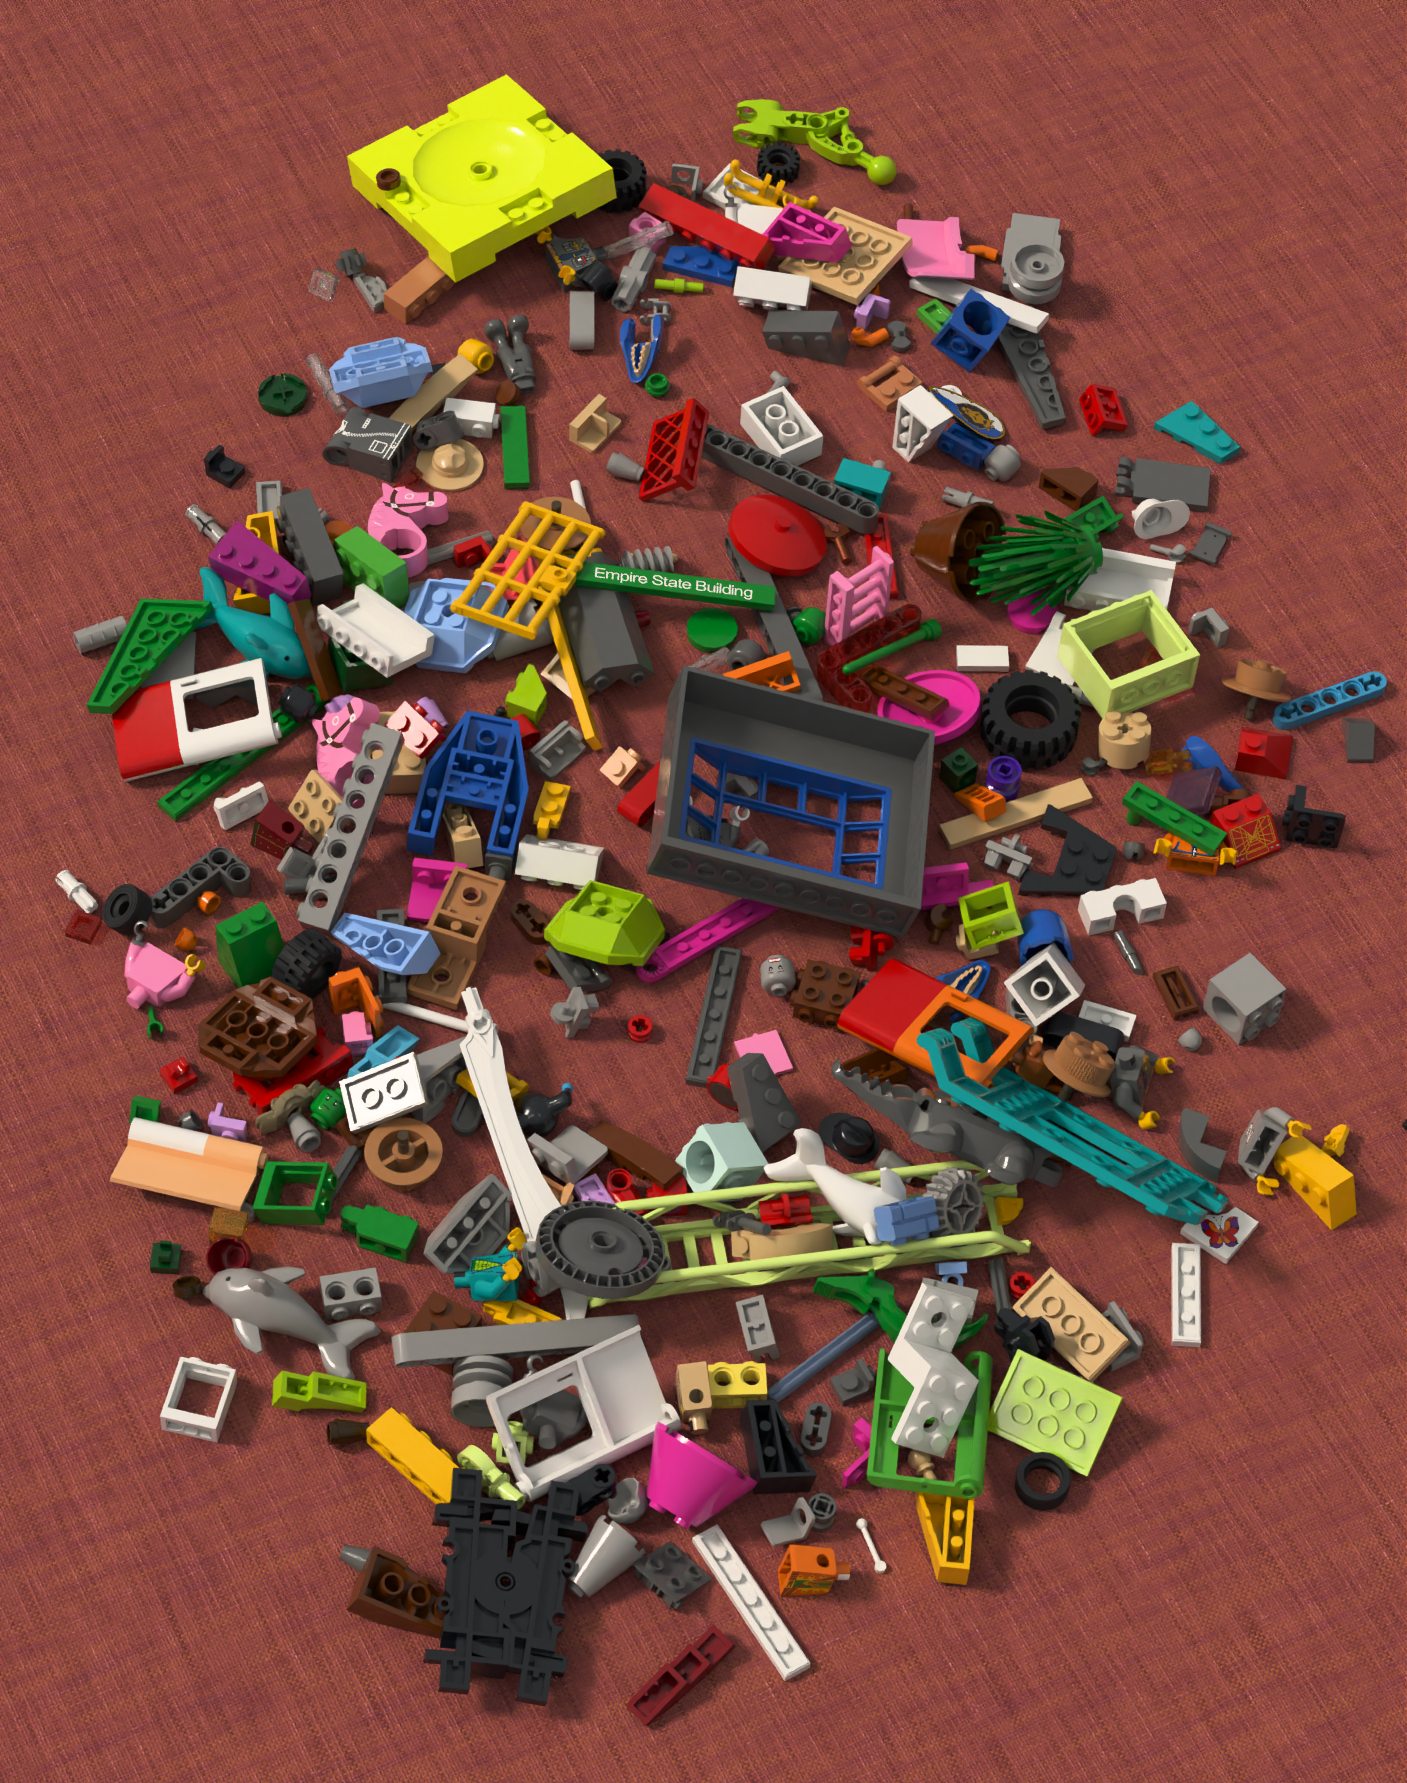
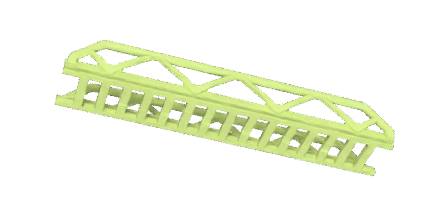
[587,1160,1031,1309]

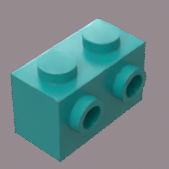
[834,458,891,510]

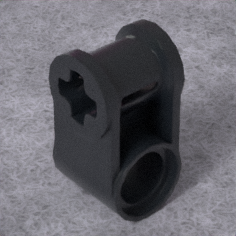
[580,259,618,301]
[566,1464,616,1516]

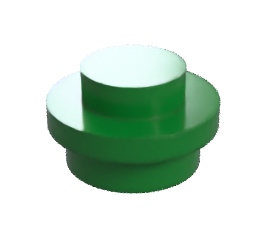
[645,373,670,397]

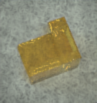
[208,1207,249,1245]

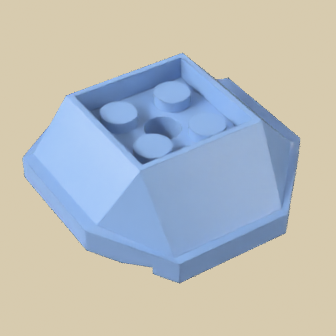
[329,337,433,408]
[404,578,509,673]

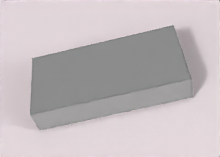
[256,481,282,525]

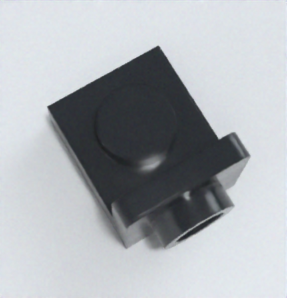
[204,444,245,489]

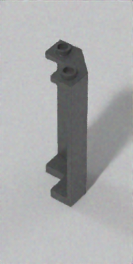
[554,551,655,692]

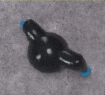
[513,1082,573,1137]

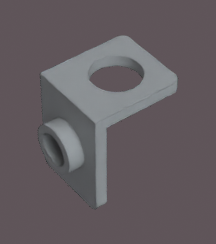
[671,164,703,202]
[761,1497,815,1547]

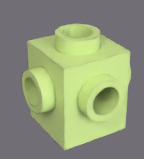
[492,1421,534,1465]

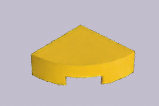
[994,1196,1023,1225]

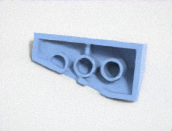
[331,913,441,975]

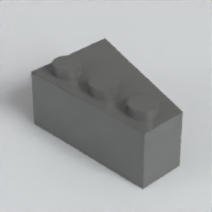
[762,310,850,367]
[727,1053,802,1152]

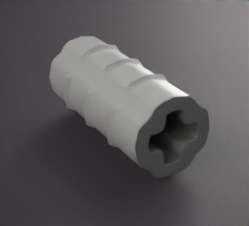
[73,615,127,654]

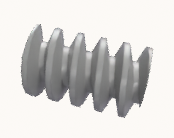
[619,546,674,573]

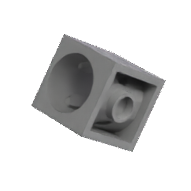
[1203,953,1286,1045]

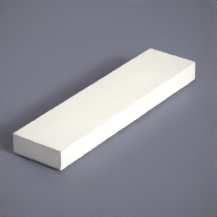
[1171,1243,1201,1348]

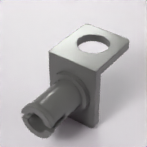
[485,853,517,880]

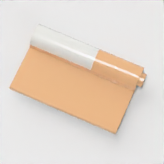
[110,1117,269,1211]

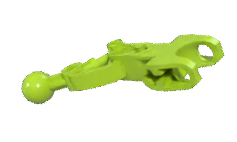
[733,99,897,186]

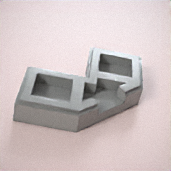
[277,834,347,878]

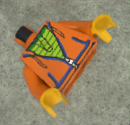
[1153,814,1236,876]

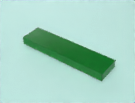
[500,406,530,489]

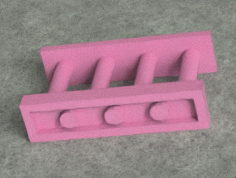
[823,546,894,655]

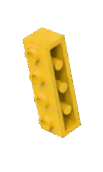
[366,1407,465,1505]

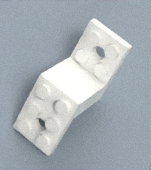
[888,1283,979,1458]

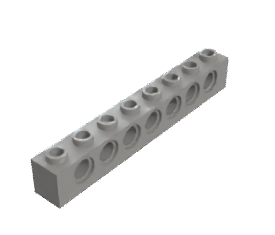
[296,723,405,936]

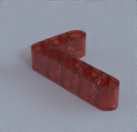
[816,604,922,713]

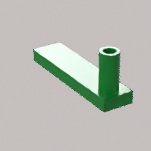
[1122,781,1227,856]

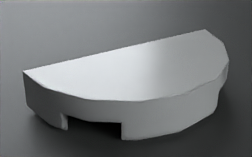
[353,273,387,313]

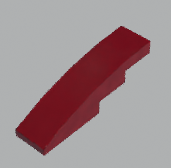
[625,1624,736,1727]

